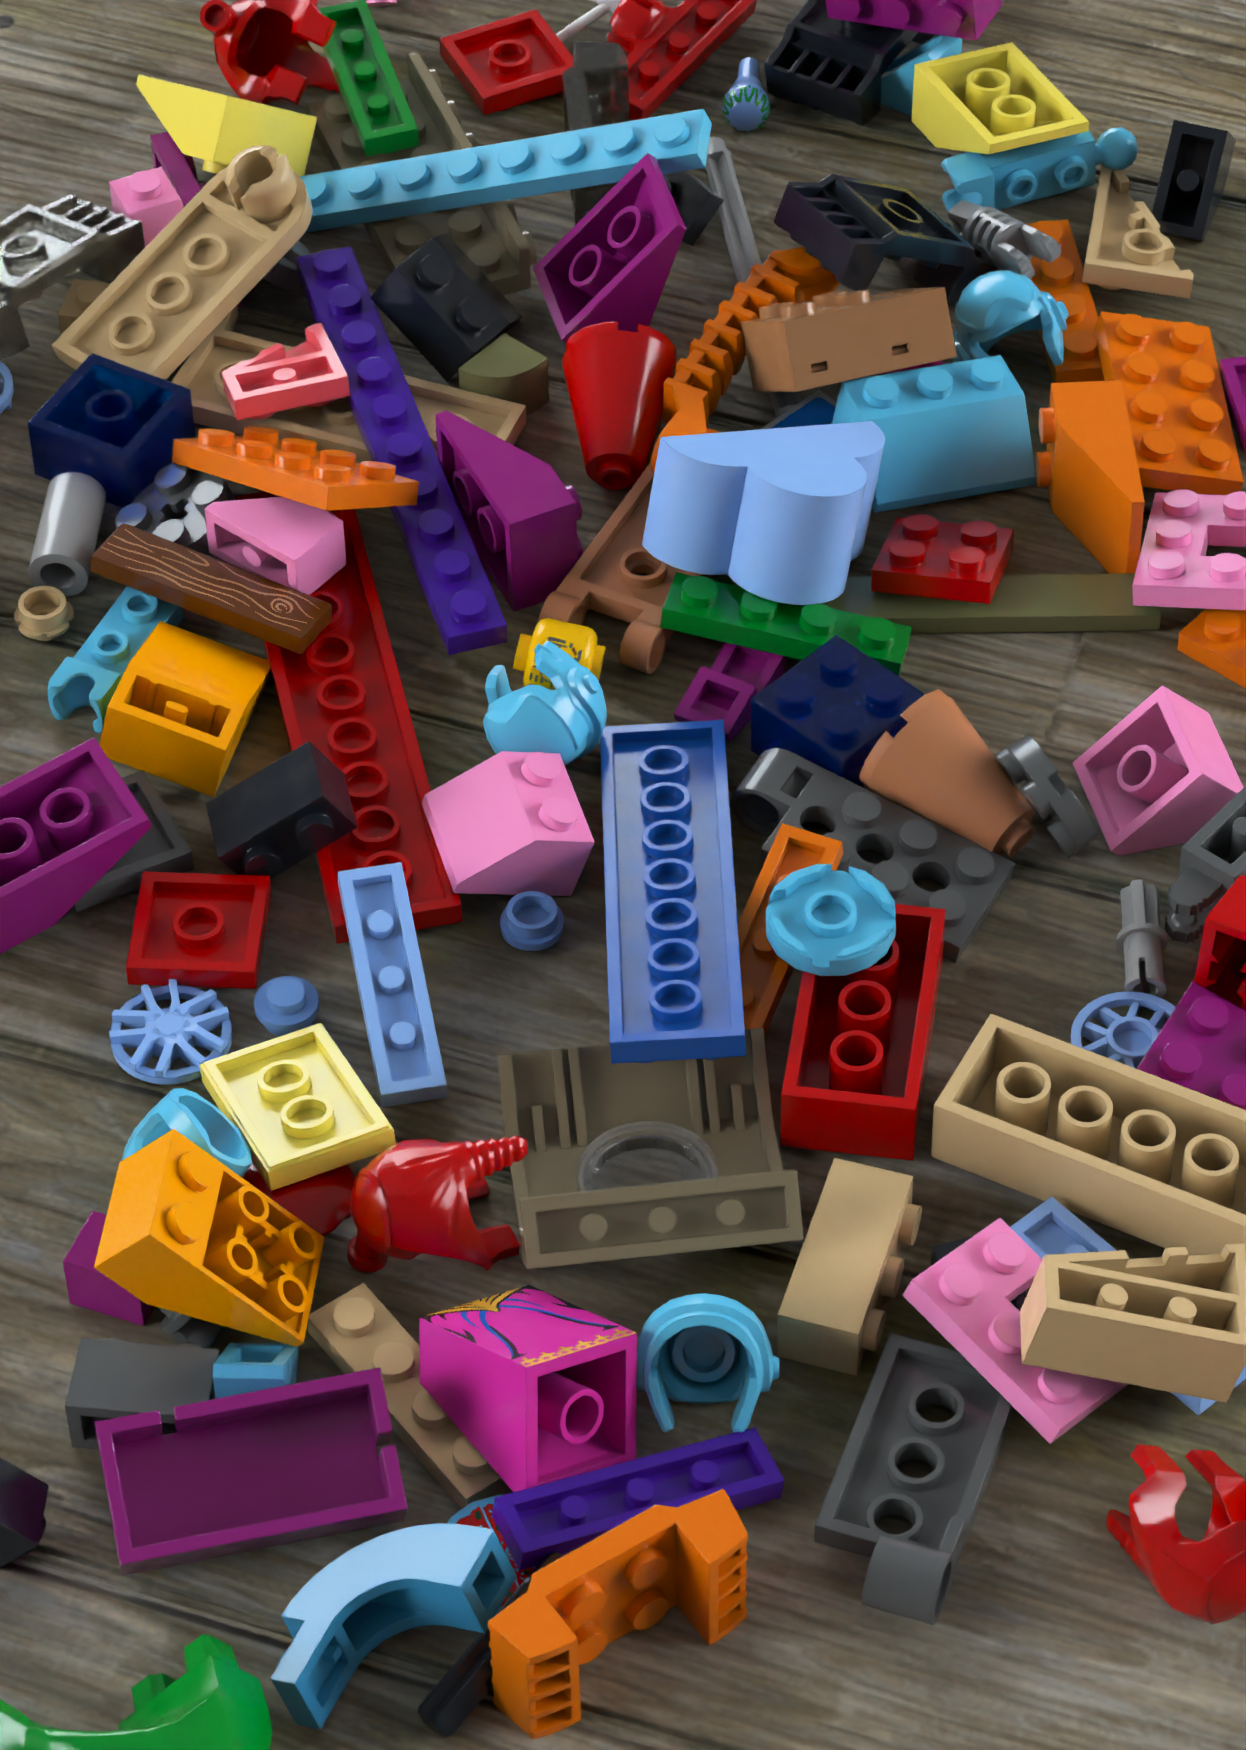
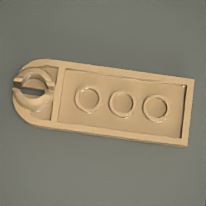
[51,145,312,408]

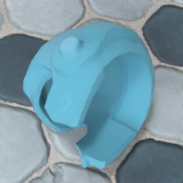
[952,270,1069,366]
[483,641,607,765]
[637,1293,779,1433]

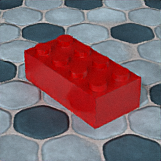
[780,904,946,1161]

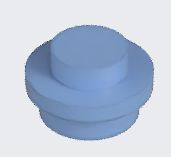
[500,891,564,951]
[254,976,320,1036]

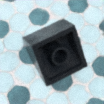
[370,233,523,382]

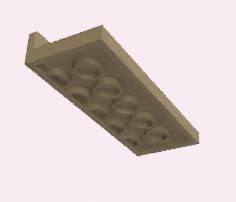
[306,52,537,295]

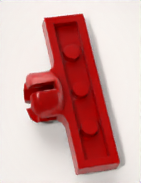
[595,0,757,121]

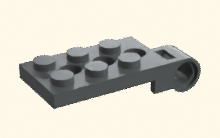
[730,748,1015,963]
[814,1333,1015,1625]

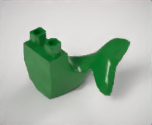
[0,1634,272,1750]

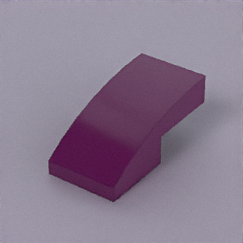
[674,642,788,741]

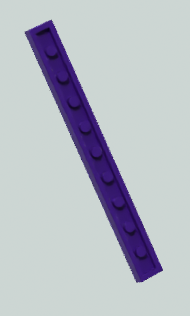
[296,246,508,655]

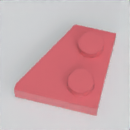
[221,323,350,420]

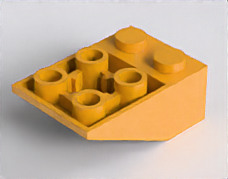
[99,621,271,797]
[94,1129,325,1347]

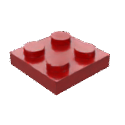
[439,9,582,116]
[871,514,1014,604]
[126,871,271,989]

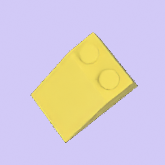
[911,42,1089,154]
[136,74,317,176]

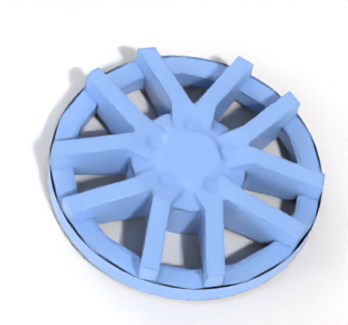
[109,979,233,1085]
[1070,991,1175,1069]

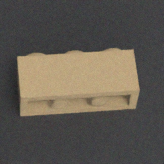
[777,1158,922,1376]

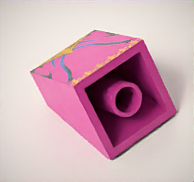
[419,1285,637,1492]

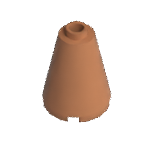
[859,689,1035,857]

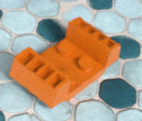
[488,1489,748,1739]

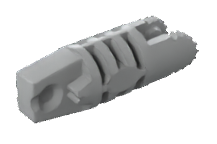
[947,200,1062,279]

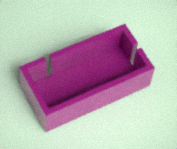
[95,1367,408,1576]

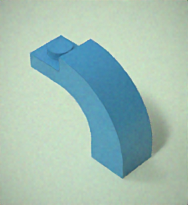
[270,1523,517,1730]

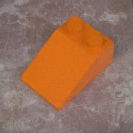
[1036,380,1145,574]

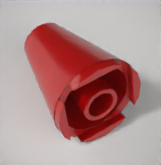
[562,322,677,490]

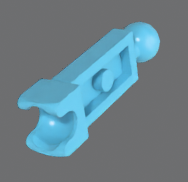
[941,127,1139,211]
[48,586,184,734]

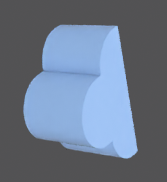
[642,421,885,605]

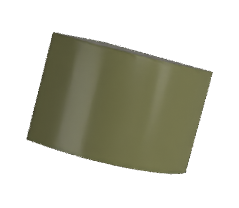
[458,333,549,415]

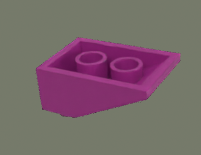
[533,153,686,343]
[435,410,583,612]
[0,737,152,954]

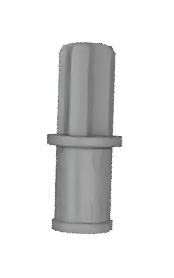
[1116,879,1168,998]

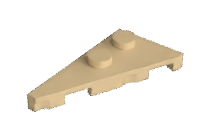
[1082,165,1194,299]

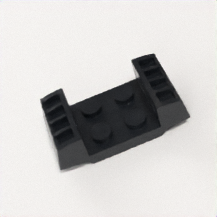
[764,0,938,126]
[774,174,999,307]

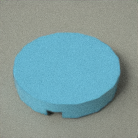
[766,864,896,976]

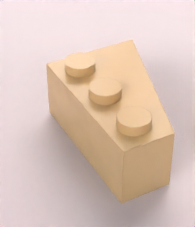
[1020,1243,1246,1403]

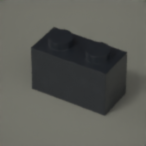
[206,741,358,879]

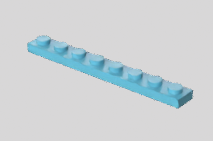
[300,109,712,233]

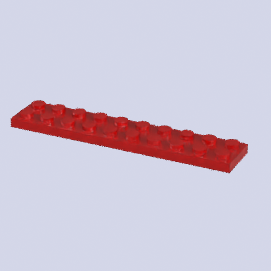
[234,491,463,944]

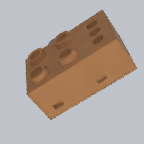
[741,287,957,392]

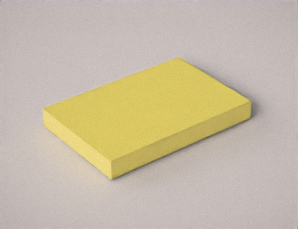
[199,1023,396,1191]

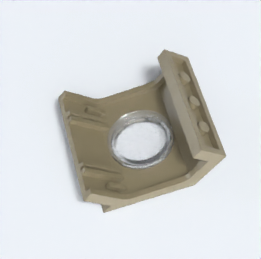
[497,1028,804,1269]

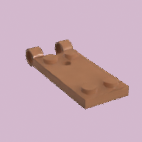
[538,462,714,675]

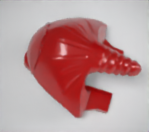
[200,0,340,105]
[347,1136,528,1273]
[1106,1444,1246,1625]

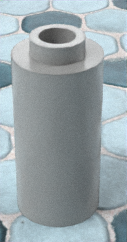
[28,472,106,597]

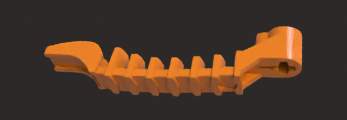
[651,246,840,473]

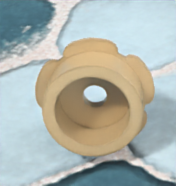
[14,586,74,641]

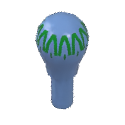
[722,57,770,132]

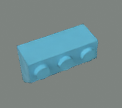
[832,355,1036,513]

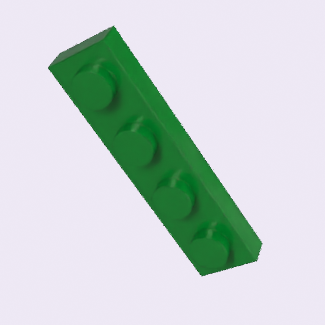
[318,0,419,157]
[660,572,912,682]

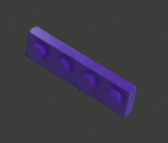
[492,1427,785,1571]

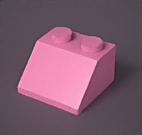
[1072,685,1244,856]
[422,751,595,896]

